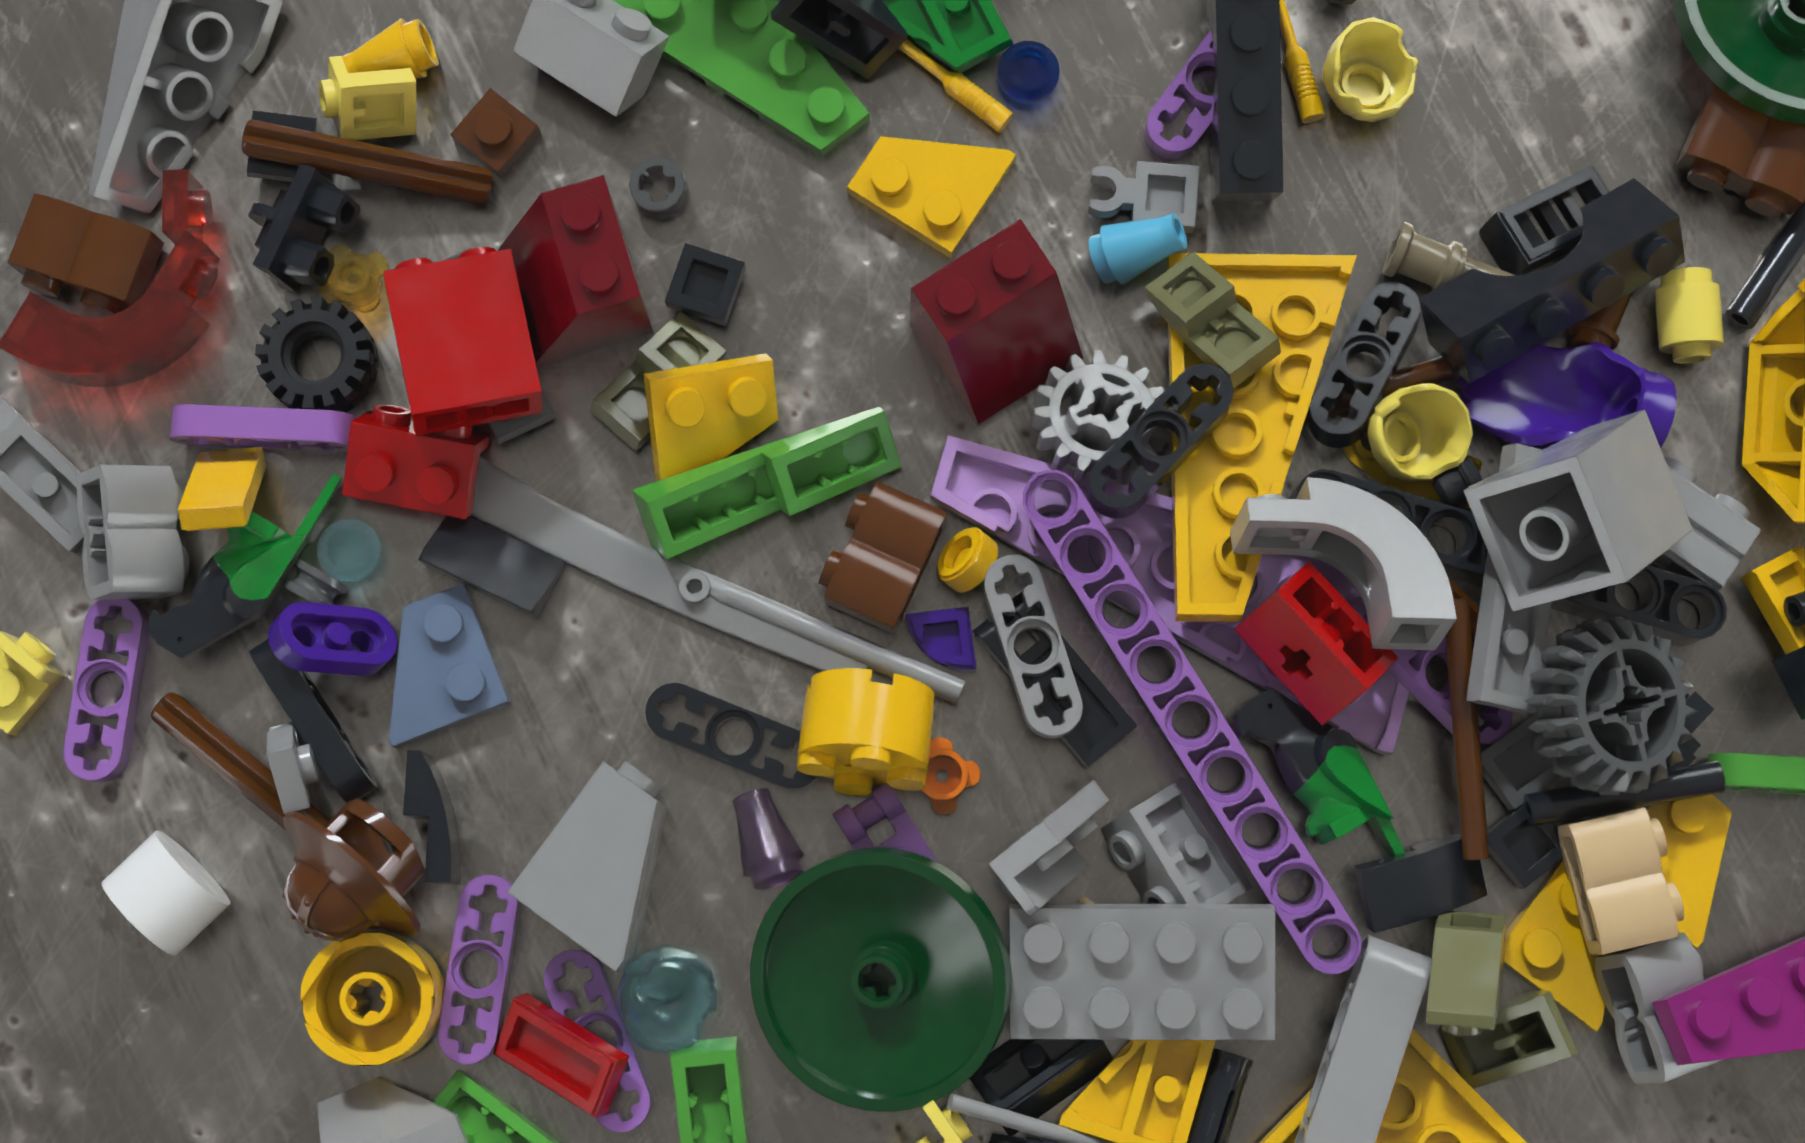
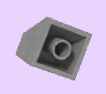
[1463,409,1693,612]
[507,761,668,972]

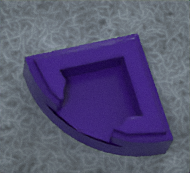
[905,606,977,672]

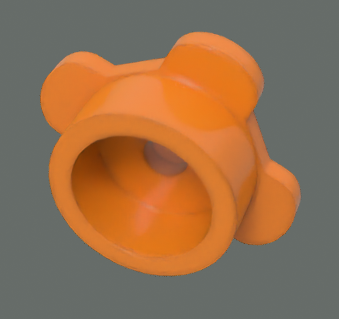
[918,737,981,815]

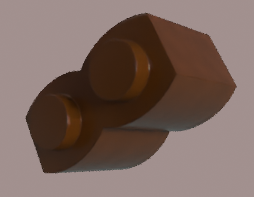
[1675,87,1805,217]
[7,193,164,316]
[818,481,947,635]

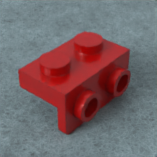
[342,405,490,519]

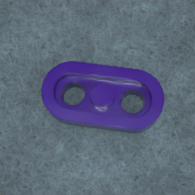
[268,602,397,676]

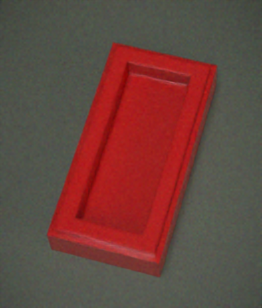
[493,993,629,1118]

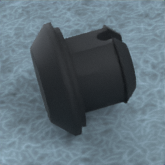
[1432,457,1483,507]

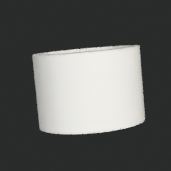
[101,830,230,956]

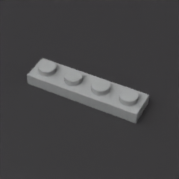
[1466,443,1552,713]

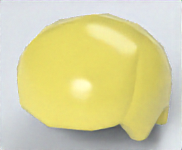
[1322,17,1418,122]
[1367,384,1473,483]

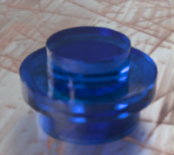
[998,41,1060,103]

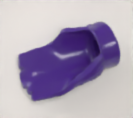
[1457,341,1677,448]

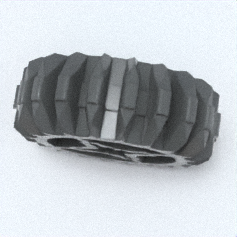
[1525,617,1698,795]

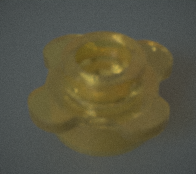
[319,244,389,313]

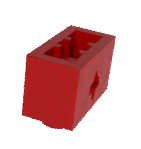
[1234,561,1399,726]

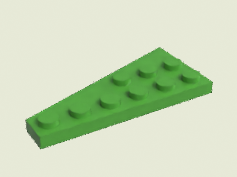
[613,0,870,158]

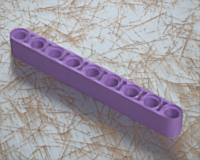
[1023,470,1362,974]

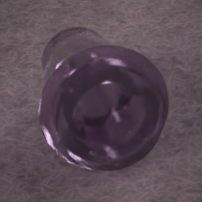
[732,788,804,890]

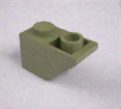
[1426,910,1506,1036]

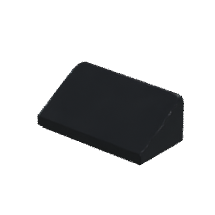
[418,516,566,619]
[969,1039,1113,1136]

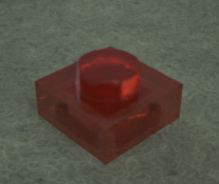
[162,169,213,248]

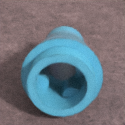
[1088,213,1187,285]

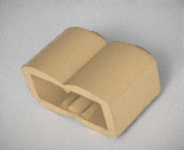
[1557,807,1684,955]

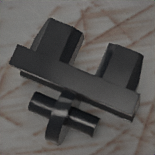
[248,163,361,293]

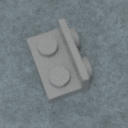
[1101,776,1253,904]
[989,780,1109,915]

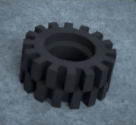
[255,296,379,413]

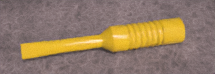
[1279,0,1326,124]
[898,39,1014,133]

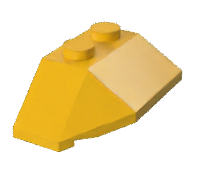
[1742,278,1805,524]

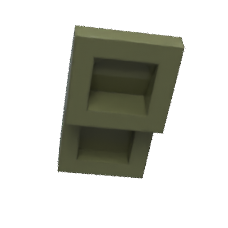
[1145,252,1281,389]
[590,311,727,451]

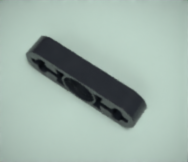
[1308,282,1421,448]
[1087,364,1233,519]
[249,639,378,803]
[645,683,819,791]

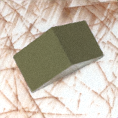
[1440,990,1578,1089]

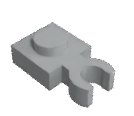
[1088,161,1199,233]
[266,722,319,814]

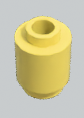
[1655,267,1724,364]

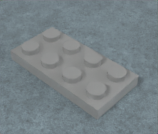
[1010,904,1275,1040]

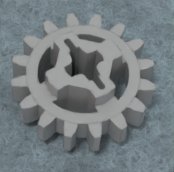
[1030,350,1168,486]

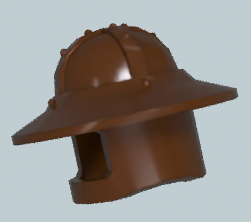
[282,798,425,942]

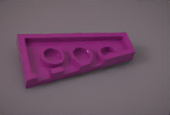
[1652,936,1805,1066]

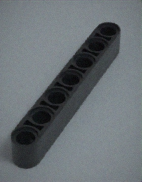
[1289,469,1727,646]

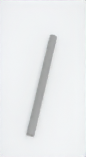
[947,1093,1115,1143]

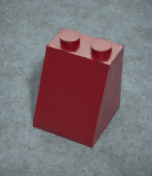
[498,175,654,368]
[910,219,1083,427]

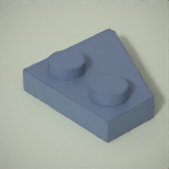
[389,583,511,749]

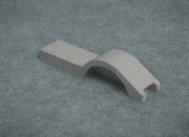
[0,394,84,552]

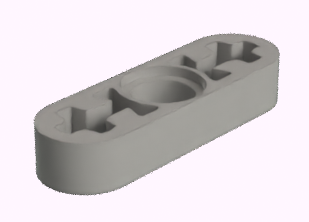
[983,555,1083,739]

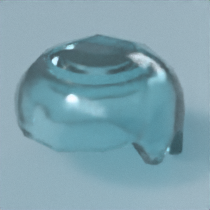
[617,945,717,1054]

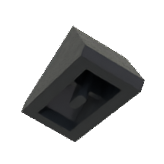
[771,0,907,79]

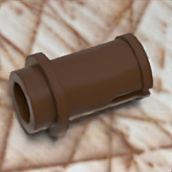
[1569,291,1635,350]

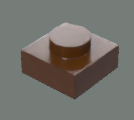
[450,88,541,179]

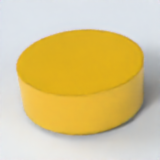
[937,527,998,593]

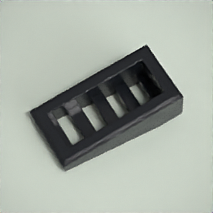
[1479,165,1610,275]

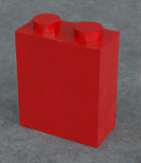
[383,247,542,436]

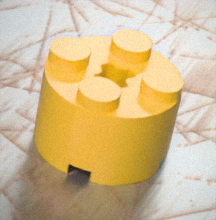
[797,668,934,796]
[300,932,446,1066]

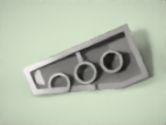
[88,0,284,214]

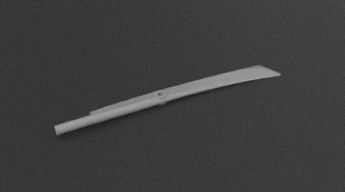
[411,417,966,705]

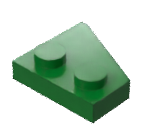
[882,0,1014,73]

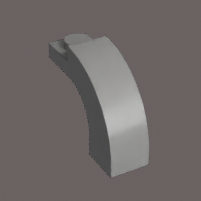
[1230,477,1457,650]

